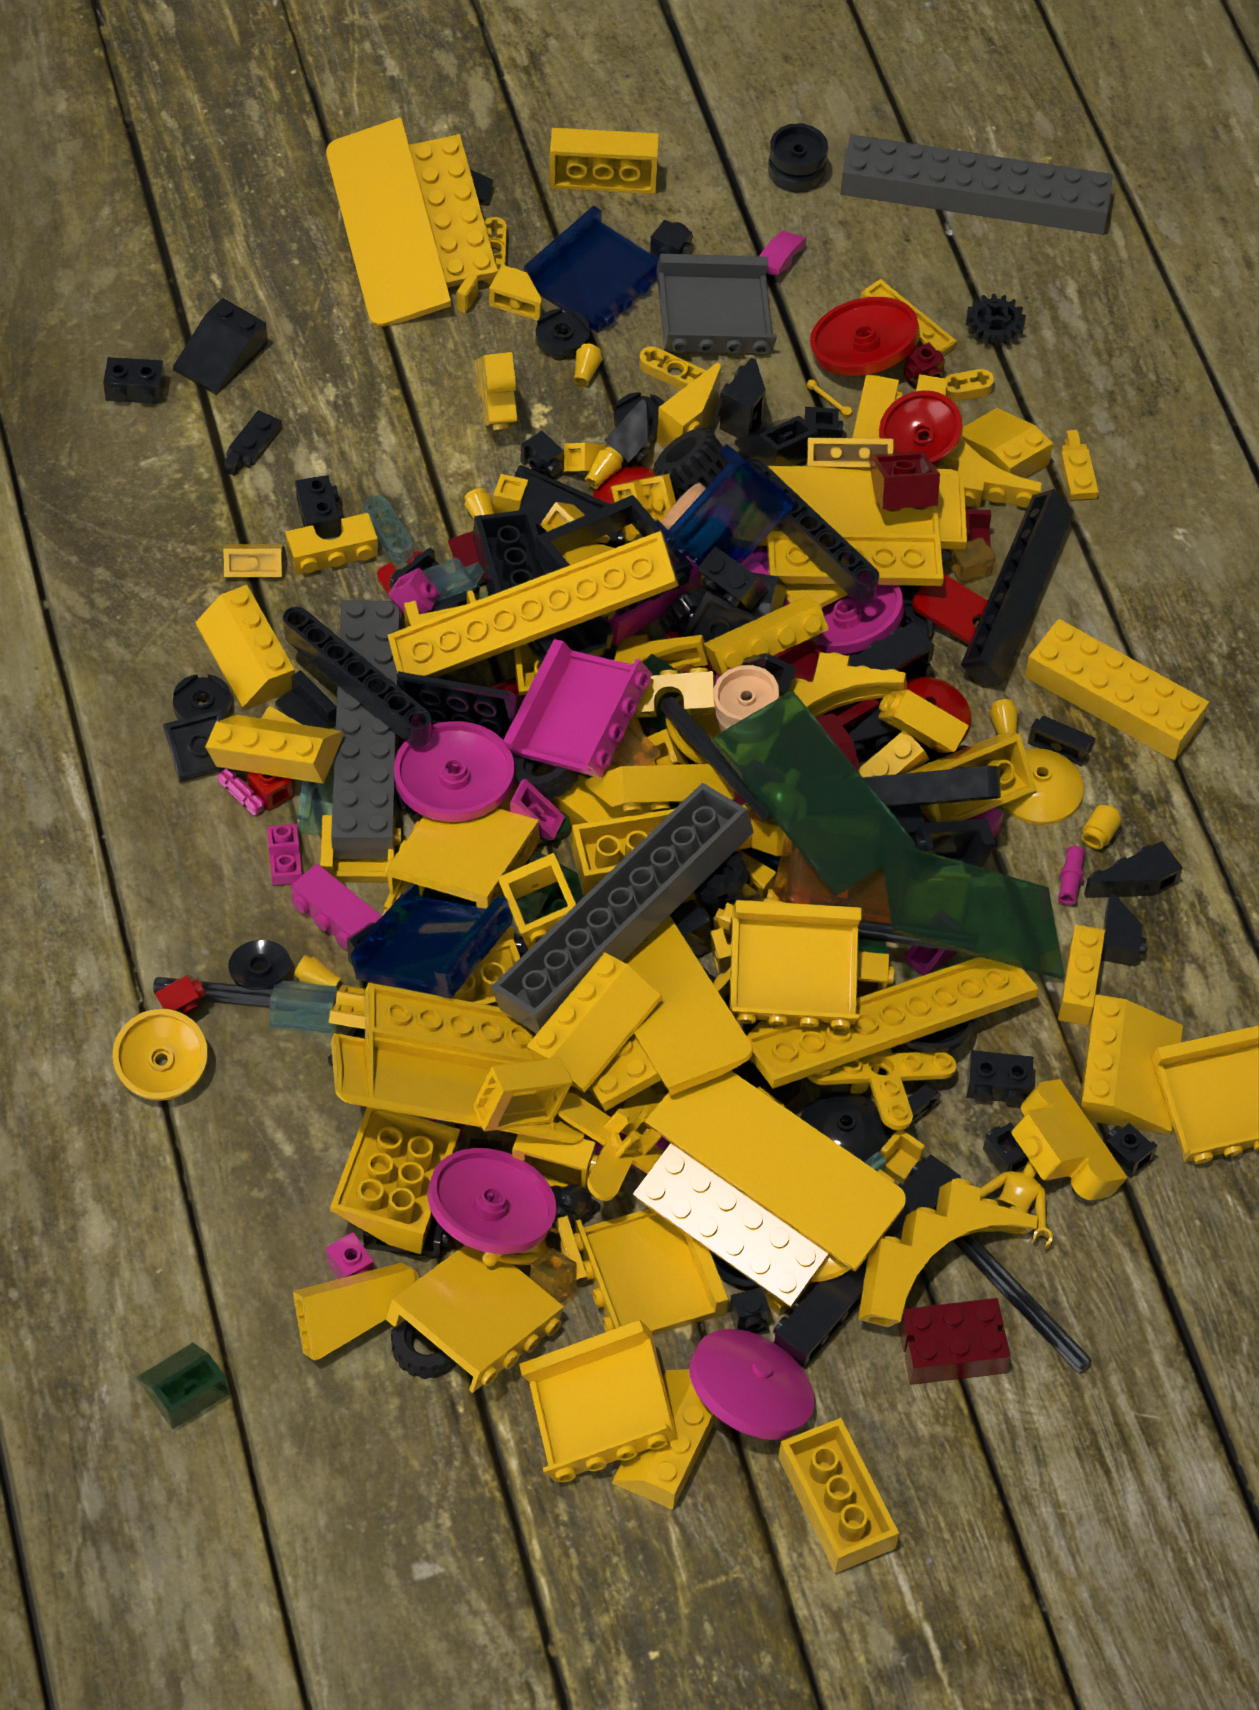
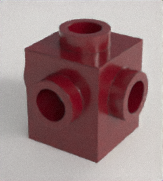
[904,342,945,388]

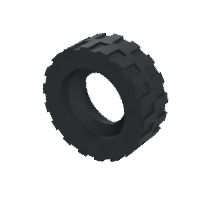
[513,756,581,800]
[391,1320,457,1379]

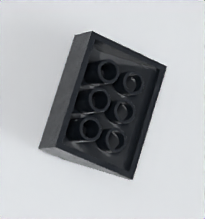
[397,671,523,740]

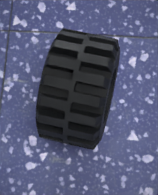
[653,428,731,501]

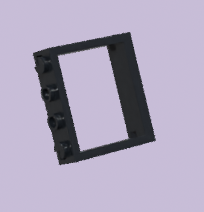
[534,495,692,626]

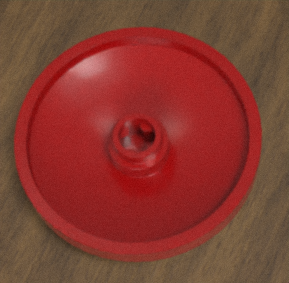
[810,297,920,376]

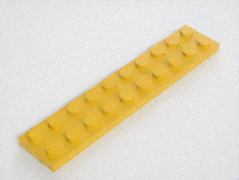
[387,531,679,678]
[747,948,1039,1088]

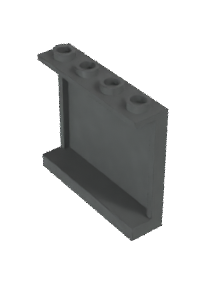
[656,254,777,354]

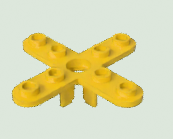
[807,1048,956,1130]
[557,1087,664,1201]

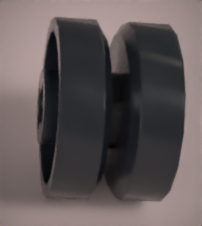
[768,123,828,192]

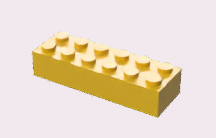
[1024,619,1209,761]

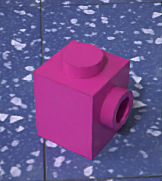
[388,568,440,614]
[325,1232,374,1279]

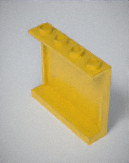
[385,808,540,919]
[729,900,861,1029]
[1151,1025,1259,1164]
[574,1208,728,1336]
[386,1245,564,1393]
[519,1320,678,1482]

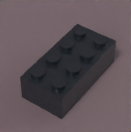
[473,509,549,596]

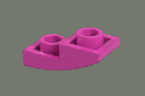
[760,231,806,275]
[267,824,302,885]

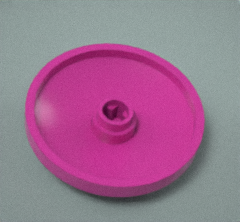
[817,585,904,654]
[394,721,514,822]
[427,1148,556,1254]
[689,1329,814,1440]

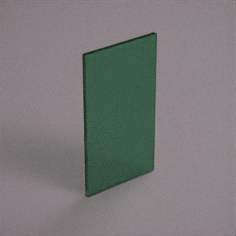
[711,690,916,897]
[879,839,1065,979]

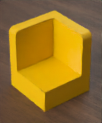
[564,442,608,473]
[493,474,528,514]
[640,729,688,765]
[878,1130,925,1184]

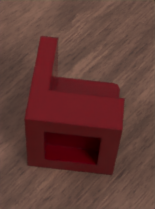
[961,509,992,553]

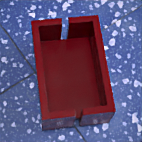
[898,1298,1011,1385]

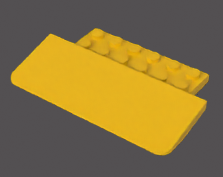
[326,117,498,326]
[736,466,967,586]
[590,915,753,1111]
[331,983,585,1143]
[633,1071,906,1308]

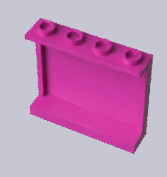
[503,639,653,778]

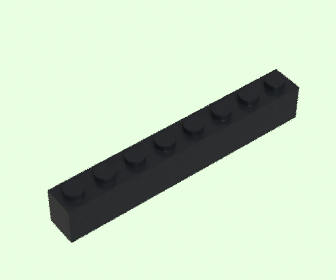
[961,489,1074,687]
[773,1154,961,1370]

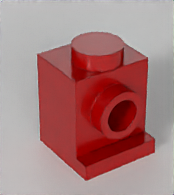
[247,772,293,812]
[155,975,207,1014]

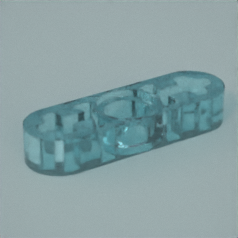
[363,495,413,562]

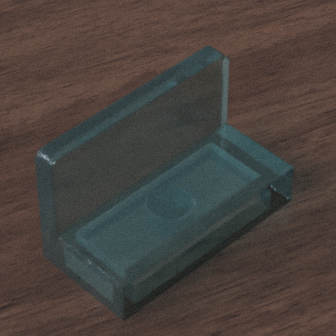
[422,558,484,602]
[297,780,333,836]
[269,980,337,1033]

